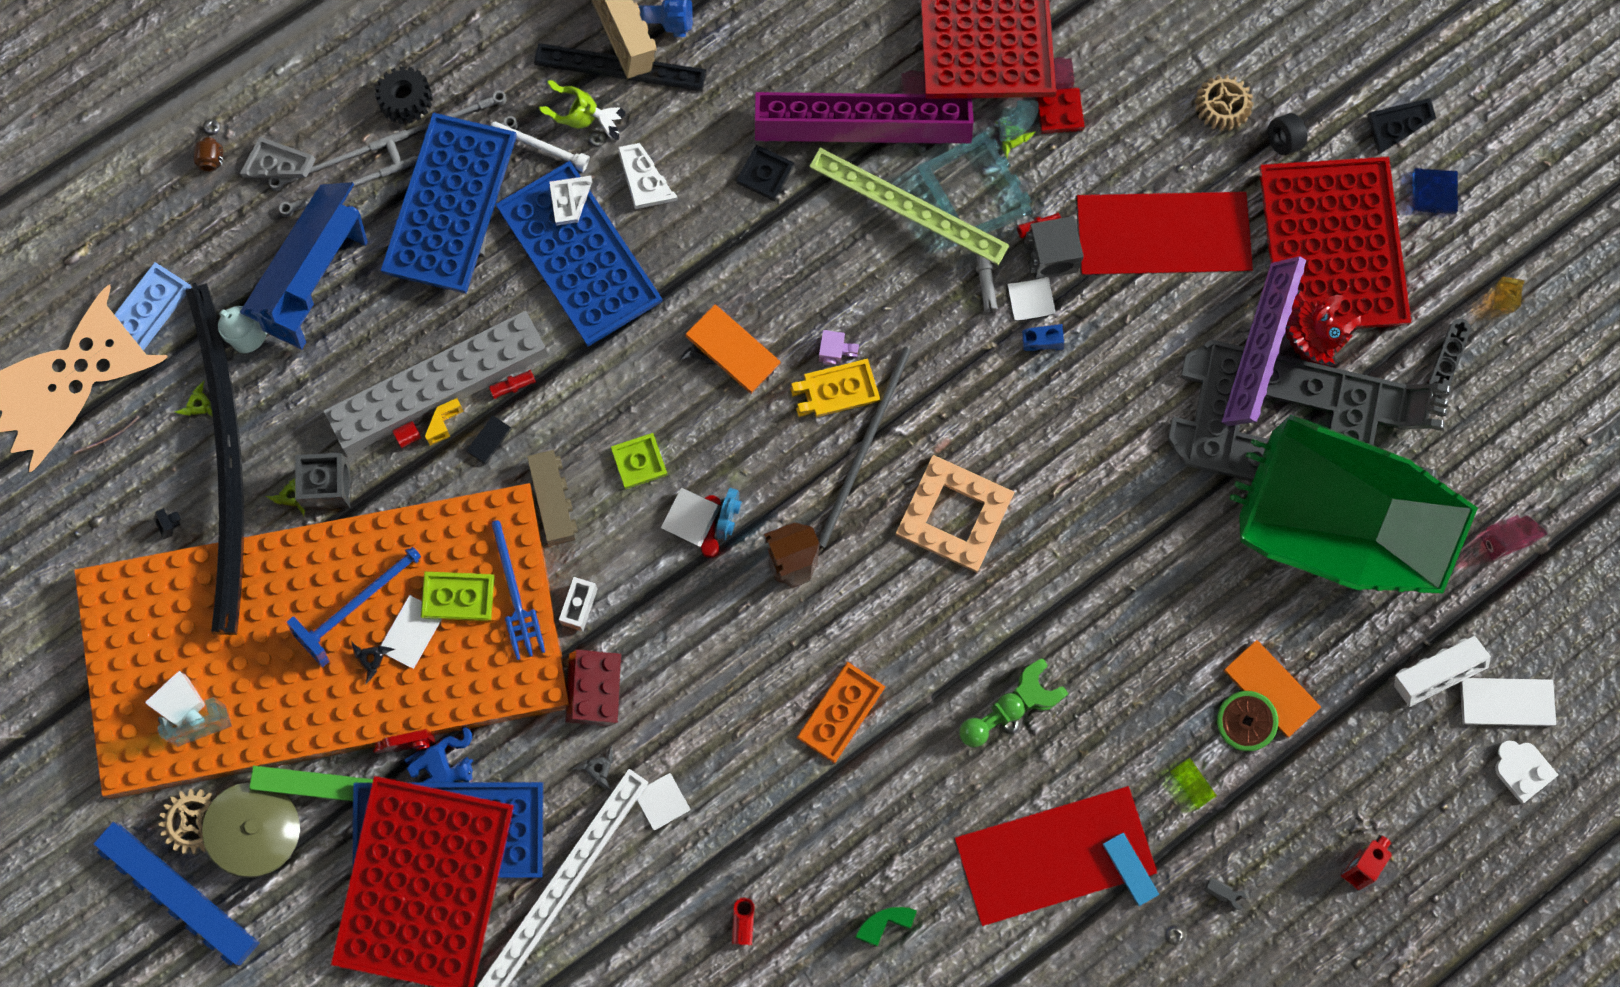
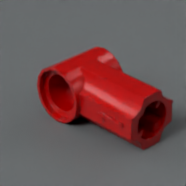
[732,898,755,945]

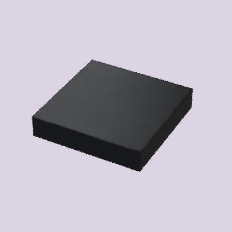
[736,144,795,202]

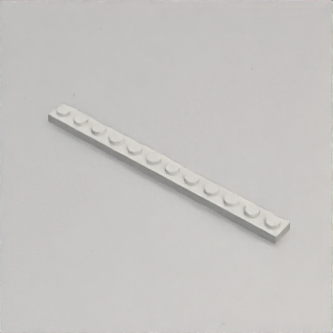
[477,769,649,987]

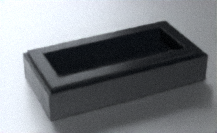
[467,415,512,465]

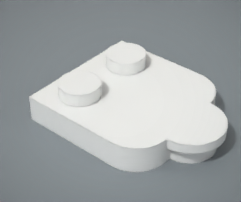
[1495,741,1558,804]

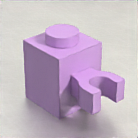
[819,330,859,366]

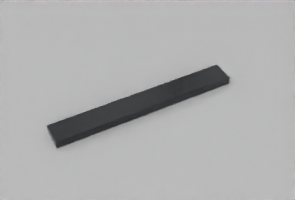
[534,43,706,92]

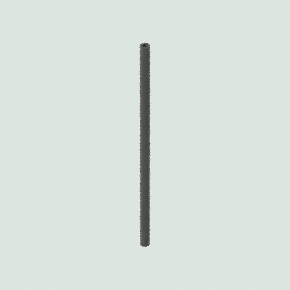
[818,347,911,548]

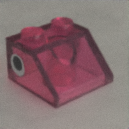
[1480,515,1548,561]

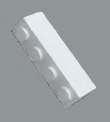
[1394,636,1491,707]

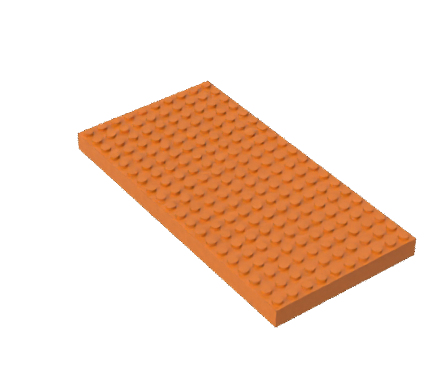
[74,483,569,799]

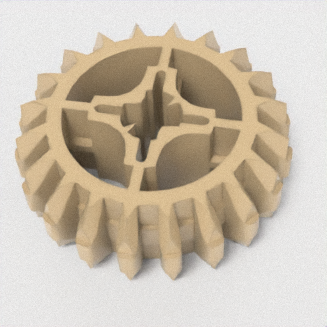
[1195,74,1254,132]

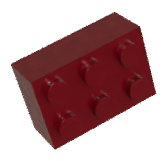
[565,649,621,726]

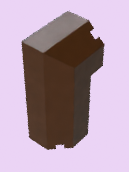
[764,522,820,588]

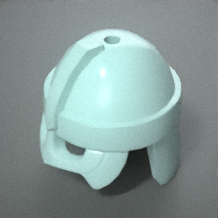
[218,306,267,353]

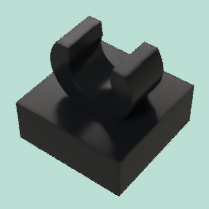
[154,508,181,539]

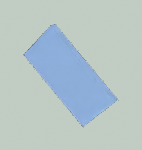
[111,262,192,351]

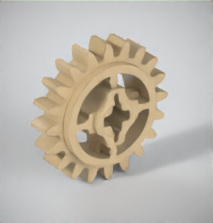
[159,789,213,855]

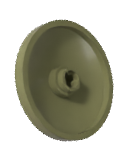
[202,782,300,878]

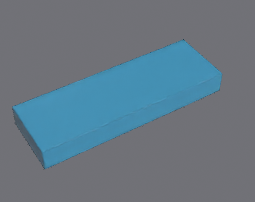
[1102,832,1160,907]

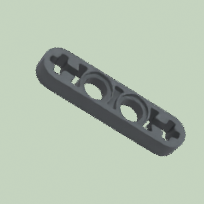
[1427,318,1471,398]

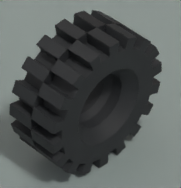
[375,66,433,124]

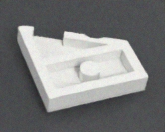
[549,176,592,226]

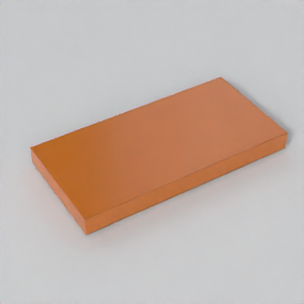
[685,304,781,394]
[1223,640,1321,738]
[796,662,885,764]

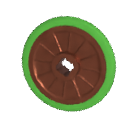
[1217,691,1278,751]

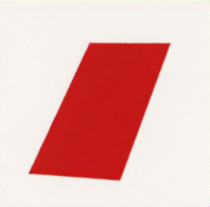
[1077,192,1253,274]
[955,786,1157,926]

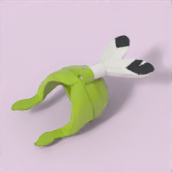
[539,80,626,140]

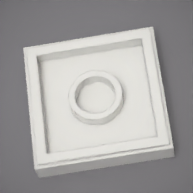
[661,488,721,547]

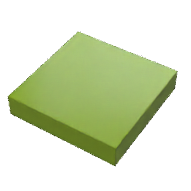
[611,433,668,490]

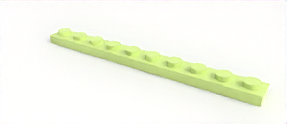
[810,148,1009,265]

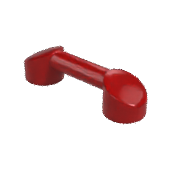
[701,495,721,558]

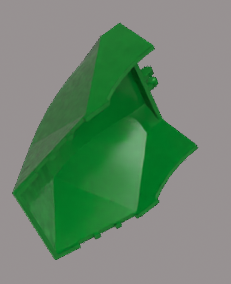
[1229,415,1478,594]

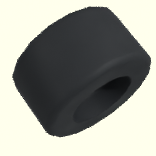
[1267,113,1308,155]

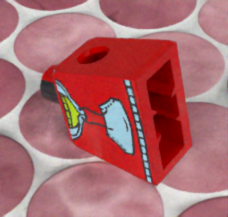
[1340,835,1392,891]

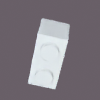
[559,577,597,632]

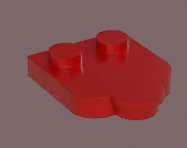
[373,729,436,754]

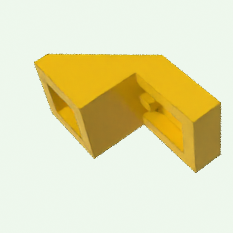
[425,398,464,446]

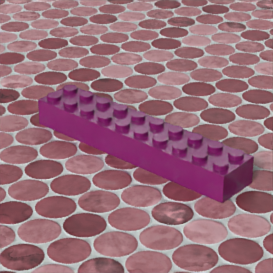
[755,92,974,144]

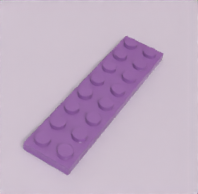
[1222,256,1306,426]

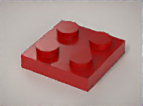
[1036,88,1085,134]

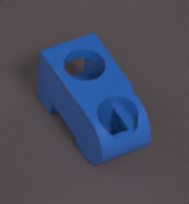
[1022,324,1064,351]

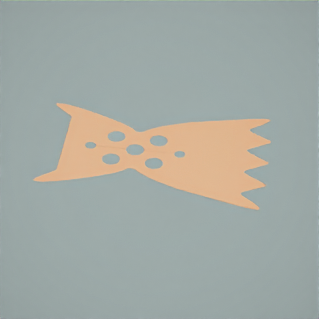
[0,285,168,472]

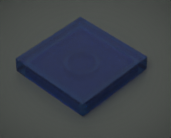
[1413,168,1458,214]

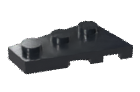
[1367,98,1436,155]

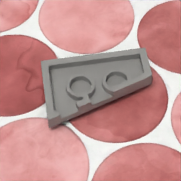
[240,137,316,178]

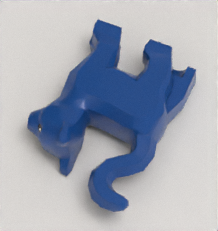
[405,727,474,782]

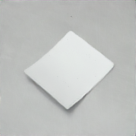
[1008,277,1055,320]
[637,773,690,830]

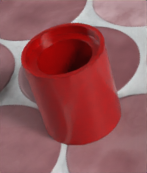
[392,421,421,448]

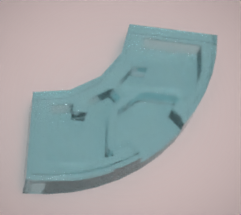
[998,100,1038,141]

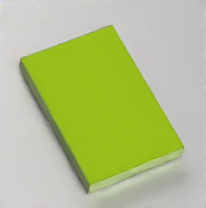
[421,571,495,621]

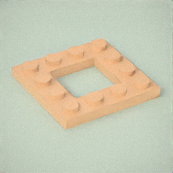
[895,455,1015,573]

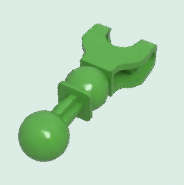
[959,658,1068,748]

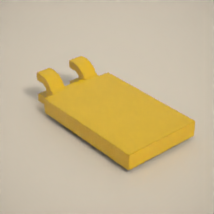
[790,359,880,418]

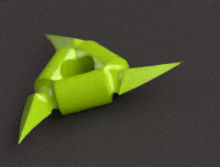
[994,121,1036,159]
[175,380,212,416]
[265,478,305,516]

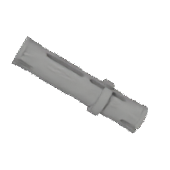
[976,254,998,313]

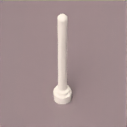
[490,122,590,172]

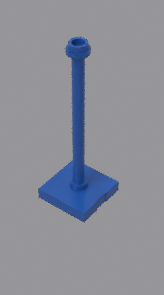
[286,547,421,668]

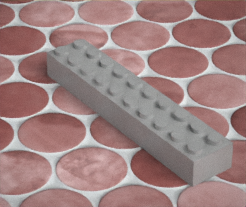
[323,311,548,456]

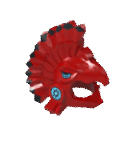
[1285,290,1361,367]

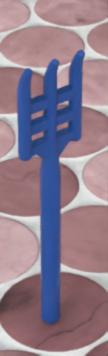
[492,520,545,660]

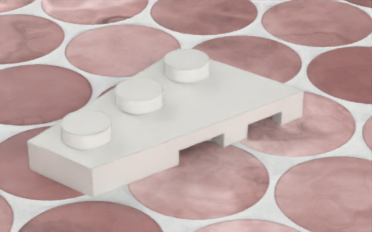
[618,143,678,209]

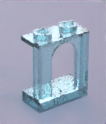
[157,697,232,746]

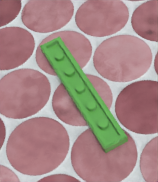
[250,766,373,802]

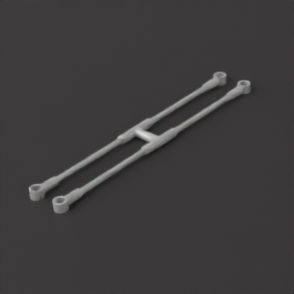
[269,90,518,217]

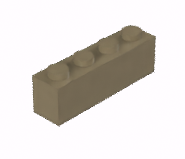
[527,450,578,547]

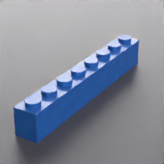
[94,822,260,966]

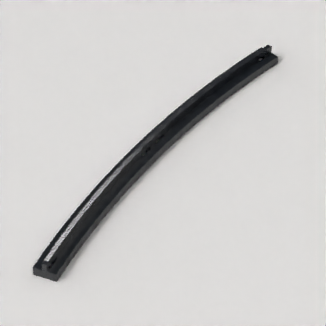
[185,283,244,635]

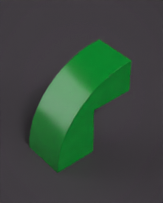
[855,907,917,947]

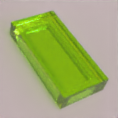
[1170,758,1217,810]

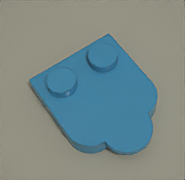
[716,488,742,541]

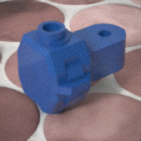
[638,0,693,37]

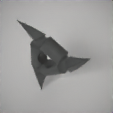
[571,745,613,791]

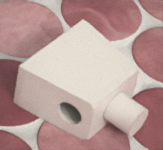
[145,671,205,730]

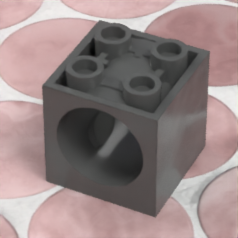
[1024,216,1084,280]
[295,453,350,510]

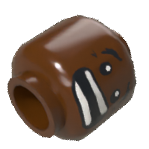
[193,137,223,172]

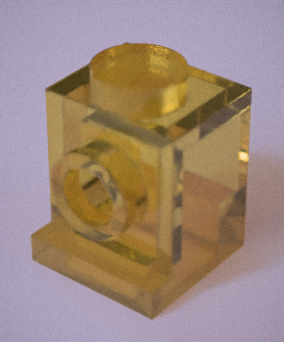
[1493,277,1524,313]

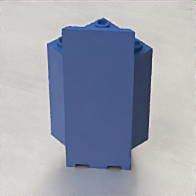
[240,182,368,350]

